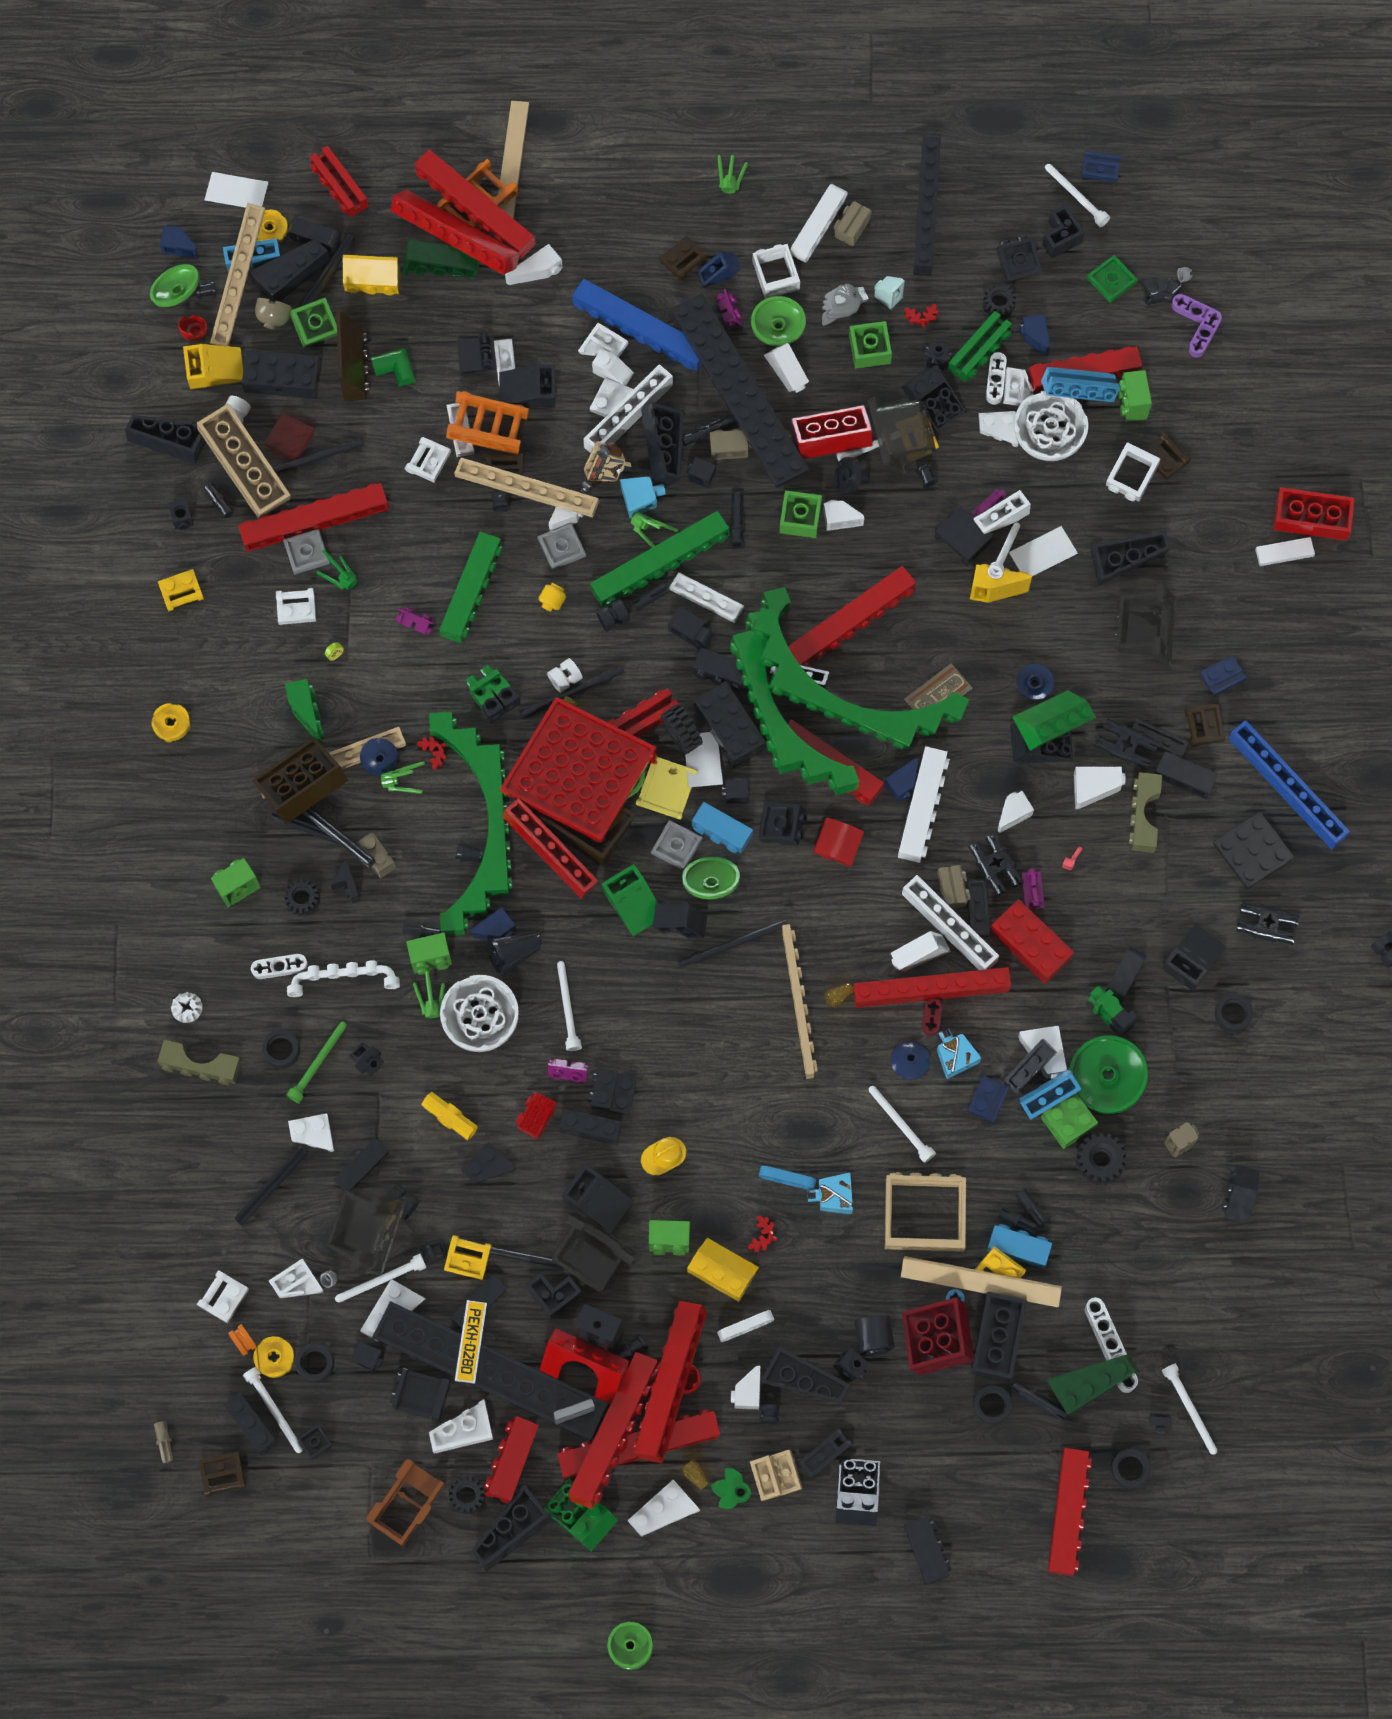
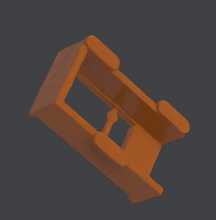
[366,1459,446,1547]

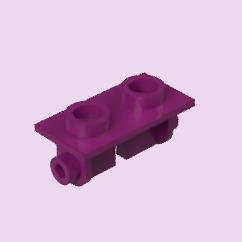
[717,289,743,328]
[971,489,1007,517]
[396,606,437,635]
[1022,869,1045,910]
[548,1058,589,1082]

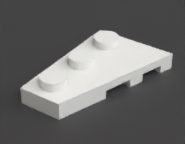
[360,1279,426,1342]
[429,1399,493,1453]
[628,1480,700,1537]

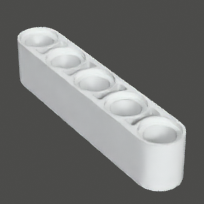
[790,184,848,263]
[1084,1297,1138,1393]

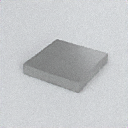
[537,523,586,570]
[283,529,330,575]
[651,820,703,871]
[554,1399,595,1424]

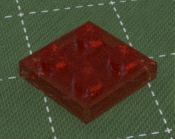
[265,413,315,460]

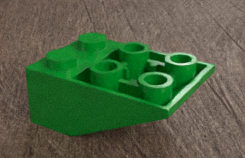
[285,679,324,744]
[601,864,659,937]
[543,1478,618,1552]

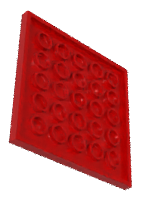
[500,697,656,843]

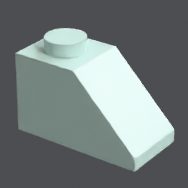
[874,276,905,310]

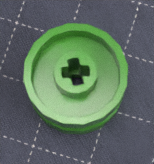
[607,1622,653,1670]

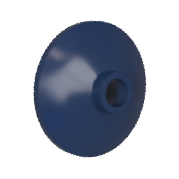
[1016,664,1054,700]
[360,738,398,775]
[891,1041,930,1080]

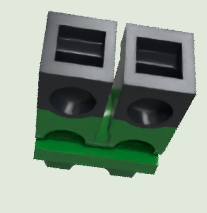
[466,665,521,723]
[1089,986,1138,1038]

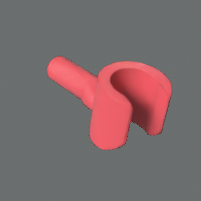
[1062,847,1082,870]

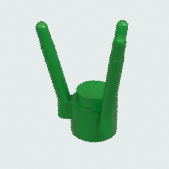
[316,550,358,590]

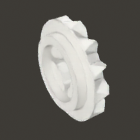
[171,992,203,1023]

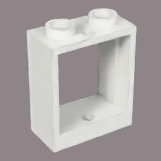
[752,244,800,299]
[1106,443,1160,502]

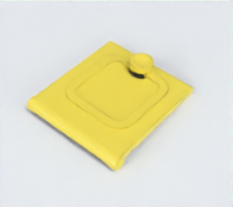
[636,757,697,820]

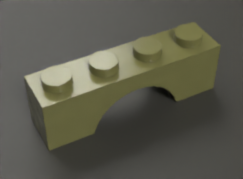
[1128,772,1162,853]
[157,1040,242,1085]

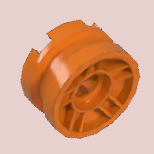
[228,1324,257,1356]

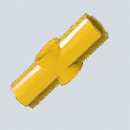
[421,1092,478,1141]

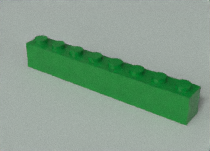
[590,511,729,607]

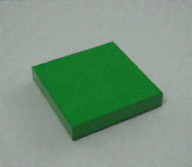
[1086,255,1138,303]

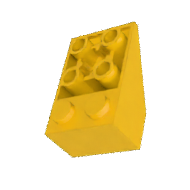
[183,344,243,389]
[970,564,1032,603]

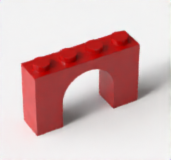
[539,1328,629,1405]

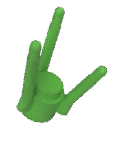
[718,155,748,194]
[631,511,679,548]
[381,762,425,794]
[413,970,445,1019]

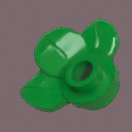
[711,1468,751,1509]

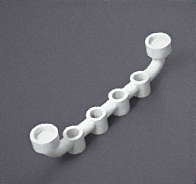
[287,961,400,997]

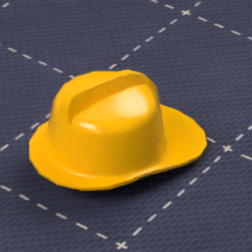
[641,1137,686,1175]

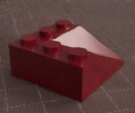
[902,1297,975,1375]

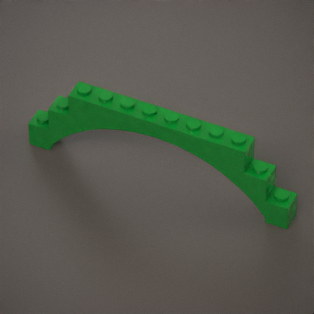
[730,587,859,796]
[751,607,969,749]
[429,712,512,937]

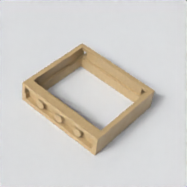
[885,1172,966,1252]

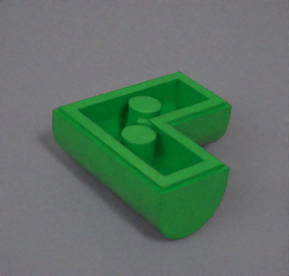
[371,348,416,387]

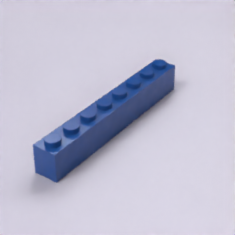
[572,279,702,372]
[1228,720,1350,850]

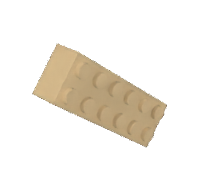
[197,404,290,519]

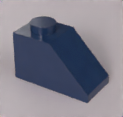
[160,225,198,258]
[697,252,741,287]
[1019,315,1050,356]
[884,758,918,802]
[470,907,516,940]

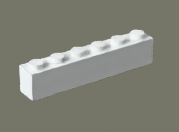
[584,365,673,453]
[898,746,950,863]
[902,875,999,970]

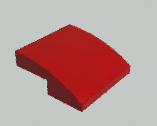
[813,818,864,867]

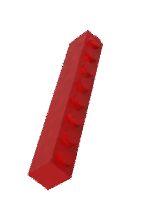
[414,149,536,259]
[391,190,520,275]
[238,483,389,552]
[788,566,916,667]
[853,967,1011,1008]
[634,1301,707,1463]
[569,1352,658,1509]
[557,1409,720,1480]

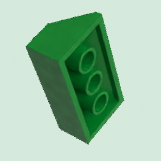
[1013,691,1096,751]

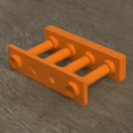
[437,159,519,230]
[446,391,529,455]

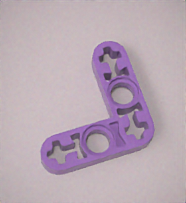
[1171,294,1222,358]

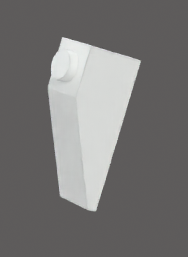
[505,244,563,285]
[974,490,1031,534]

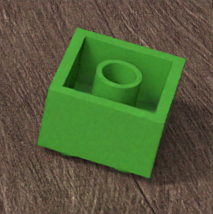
[290,298,337,348]
[849,321,892,369]
[1117,370,1152,422]
[780,490,822,538]
[211,858,261,908]
[406,933,452,975]
[1041,1093,1098,1149]
[649,1220,690,1256]

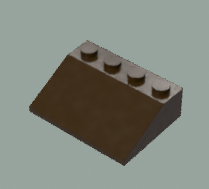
[336,310,369,401]
[252,737,349,824]
[540,807,636,867]

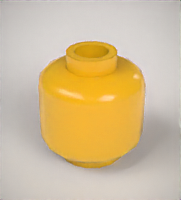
[539,583,566,612]

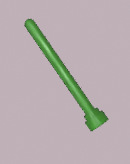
[286,1022,347,1103]

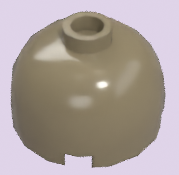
[255,298,292,330]

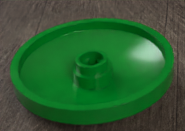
[1070,1035,1148,1114]

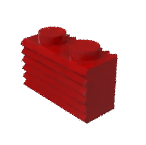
[516,1092,557,1140]

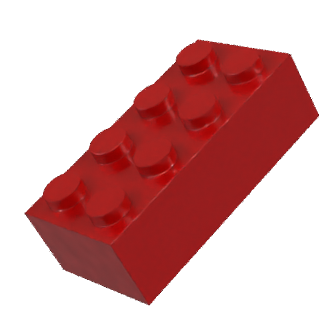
[792,405,873,459]
[1273,487,1355,541]
[990,899,1074,984]

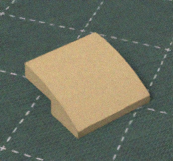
[750,1449,803,1501]

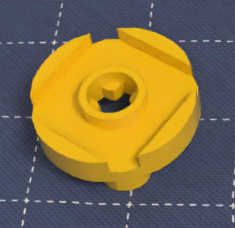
[257,210,288,244]
[152,703,191,742]
[253,1336,295,1378]

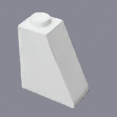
[764,343,809,393]
[1074,767,1125,809]
[891,931,951,972]
[1018,1026,1067,1079]

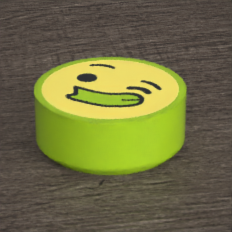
[325,642,344,661]

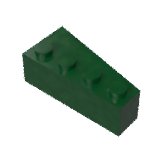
[401,239,479,278]
[1047,1354,1140,1415]

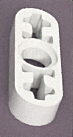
[986,352,1007,404]
[251,954,308,979]
[717,1310,775,1342]

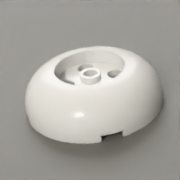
[1014,391,1088,461]
[440,975,519,1052]

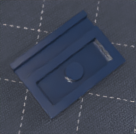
[1081,151,1121,182]
[1200,655,1247,696]
[967,1075,1009,1123]

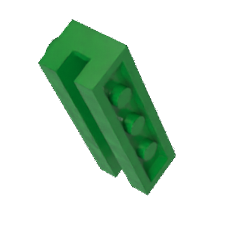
[948,311,1012,382]

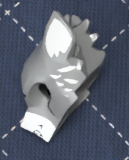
[822,283,869,326]

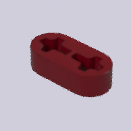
[922,998,942,1036]

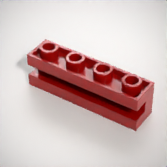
[310,146,369,218]
[607,688,679,738]
[484,1416,539,1504]

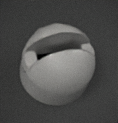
[1177,267,1193,282]
[320,1271,338,1288]

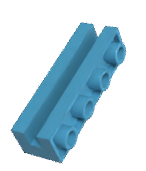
[1041,367,1120,402]

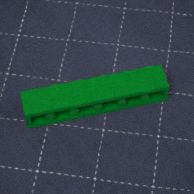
[439,532,503,644]

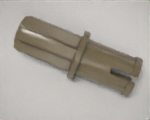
[154,1421,173,1463]

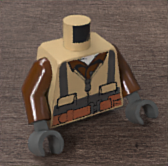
[581,441,631,495]

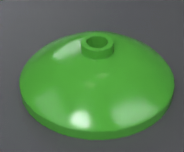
[150,264,200,307]
[751,296,806,346]
[682,857,740,899]

